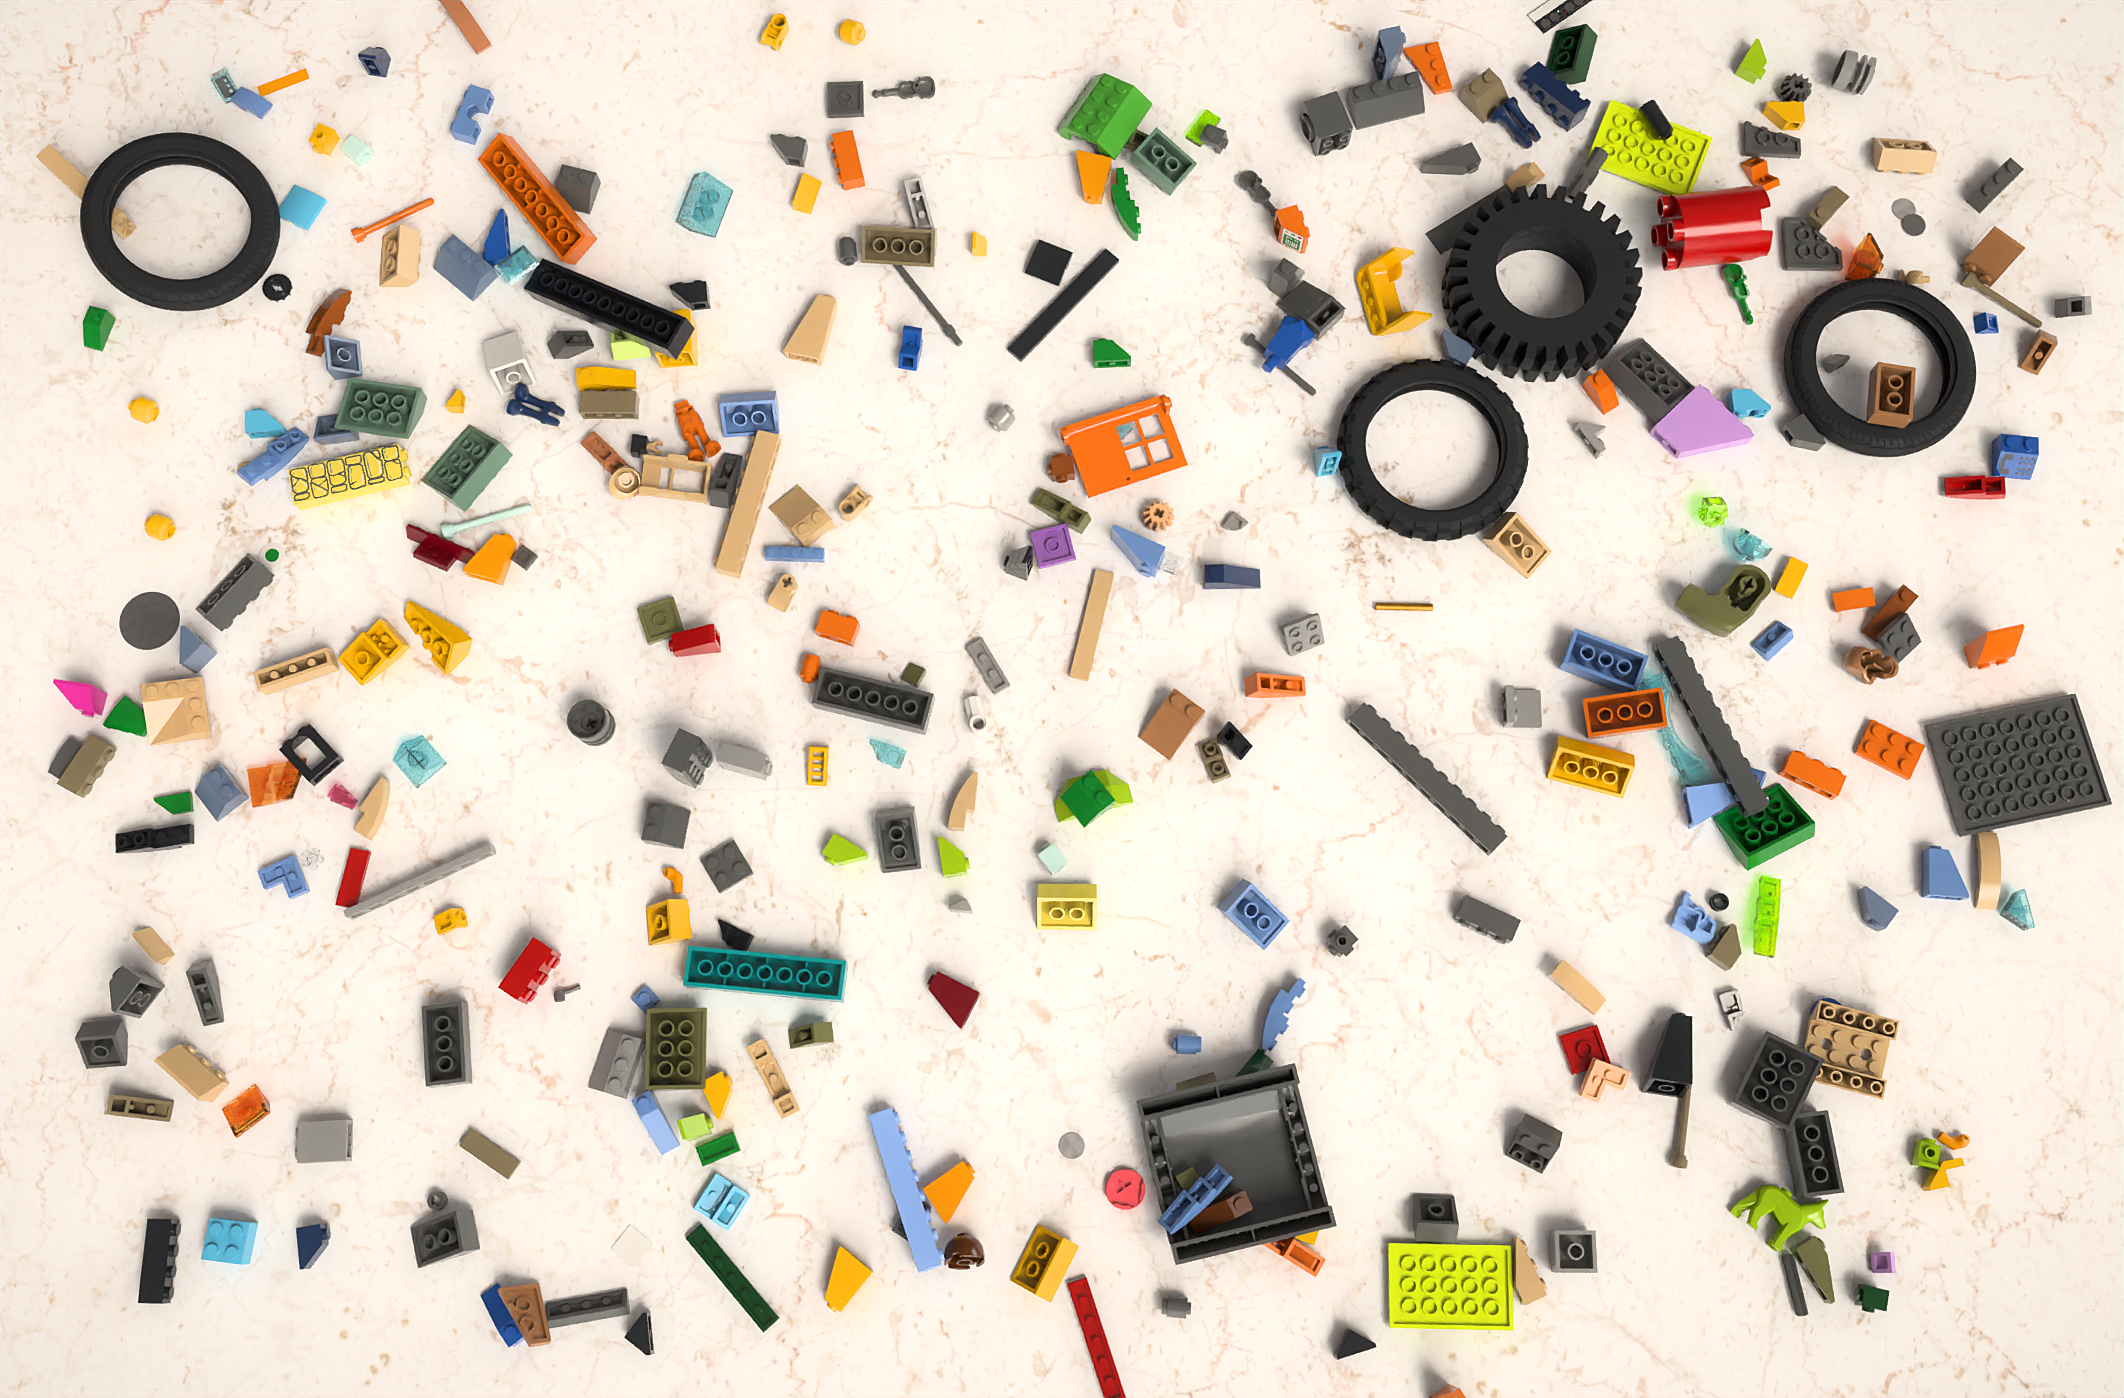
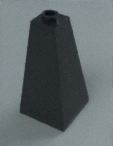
[1641,1013,1693,1098]

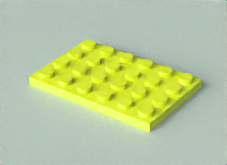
[1585,100,1713,195]
[1387,1243,1514,1331]

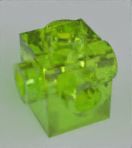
[1699,497,1728,527]

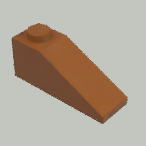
[1861,584,1919,643]

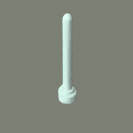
[441,504,532,539]

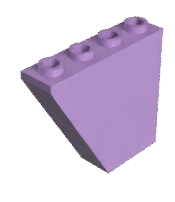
[1649,384,1754,459]

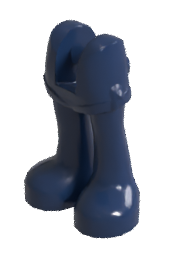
[1489,97,1541,149]
[506,383,565,427]

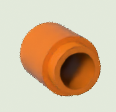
[799,654,821,684]

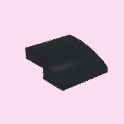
[1025,239,1073,286]

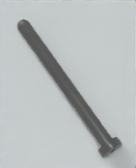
[1244,333,1316,396]

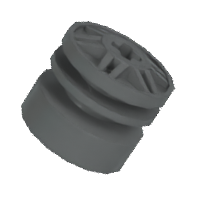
[567,700,616,746]

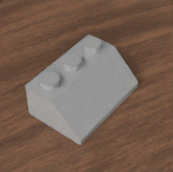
[588,1030,646,1099]

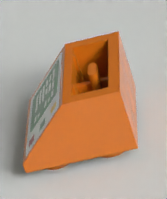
[1273,205,1310,254]

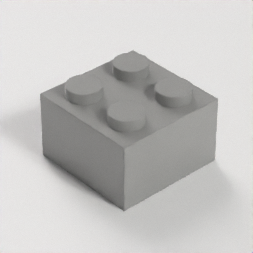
[1549,1230,1598,1273]

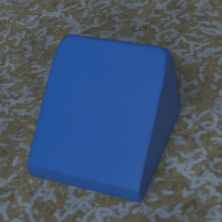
[1973,312,1999,334]

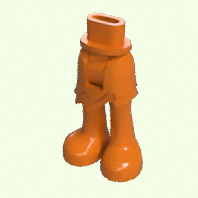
[674,400,721,462]

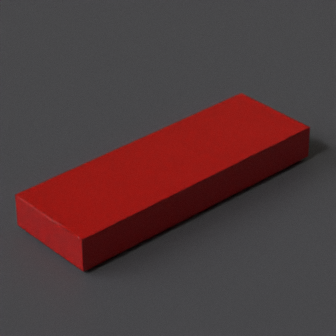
[335,848,371,908]

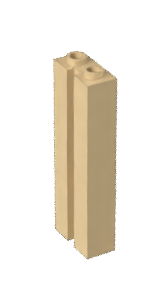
[36,144,137,240]

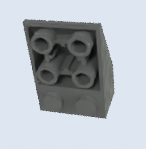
[1278,280,1346,341]

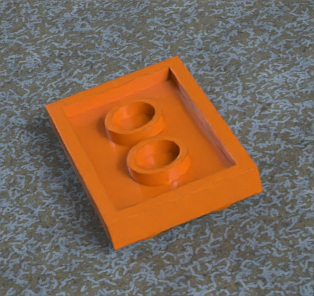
[1854,719,1925,780]

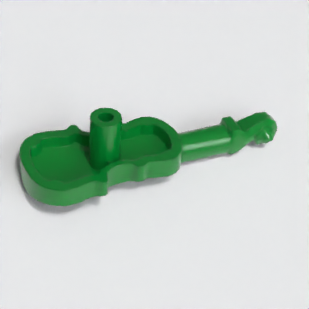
[1723,264,1753,325]

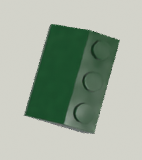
[1547,23,1598,85]

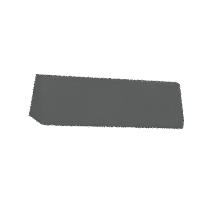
[545,1289,630,1329]

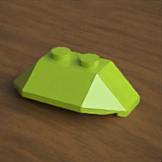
[1054,769,1134,823]

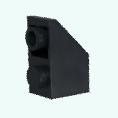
[670,280,711,311]

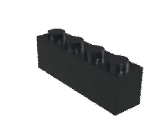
[138,1219,181,1304]

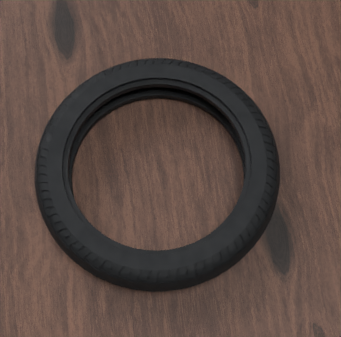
[80,132,281,311]
[1784,278,1976,457]

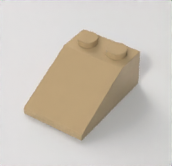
[769,485,834,547]
[1482,512,1552,579]

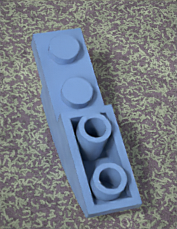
[237,427,309,486]
[1261,978,1306,1053]

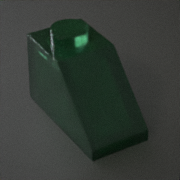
[1235,1049,1274,1077]

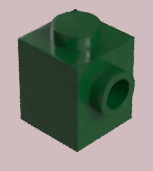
[1853,1284,1890,1313]

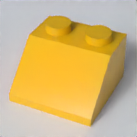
[646,899,692,946]

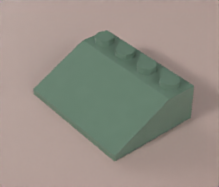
[334,378,427,439]
[421,424,513,512]

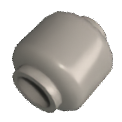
[988,404,1015,432]

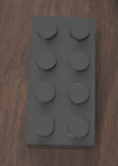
[661,728,713,789]
[422,1001,472,1088]
[1783,1110,1845,1198]

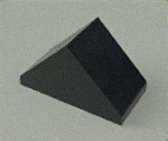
[624,1312,654,1356]
[1334,1328,1377,1360]

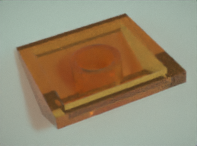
[222,1084,271,1138]

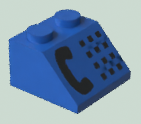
[1992,434,2039,480]

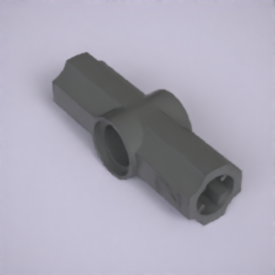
[1566,147,1609,200]

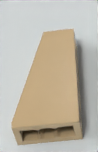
[784,295,838,366]

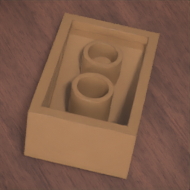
[1960,226,2025,287]
[1139,688,1205,761]

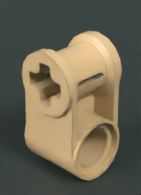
[839,485,873,522]
[767,574,798,612]

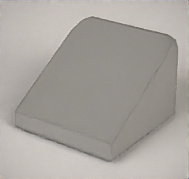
[949,898,973,914]

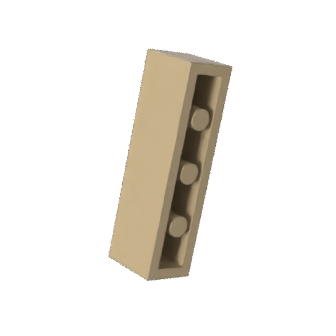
[253,647,340,695]

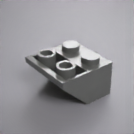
[1505,1114,1563,1174]

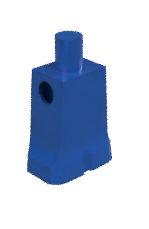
[1262,315,1315,373]

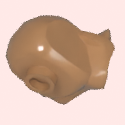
[1843,646,1899,685]

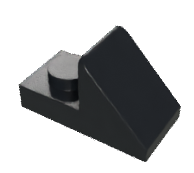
[1217,721,1253,760]

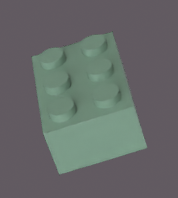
[1130,127,1197,196]

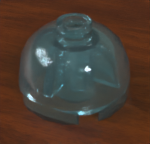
[1733,528,1773,563]

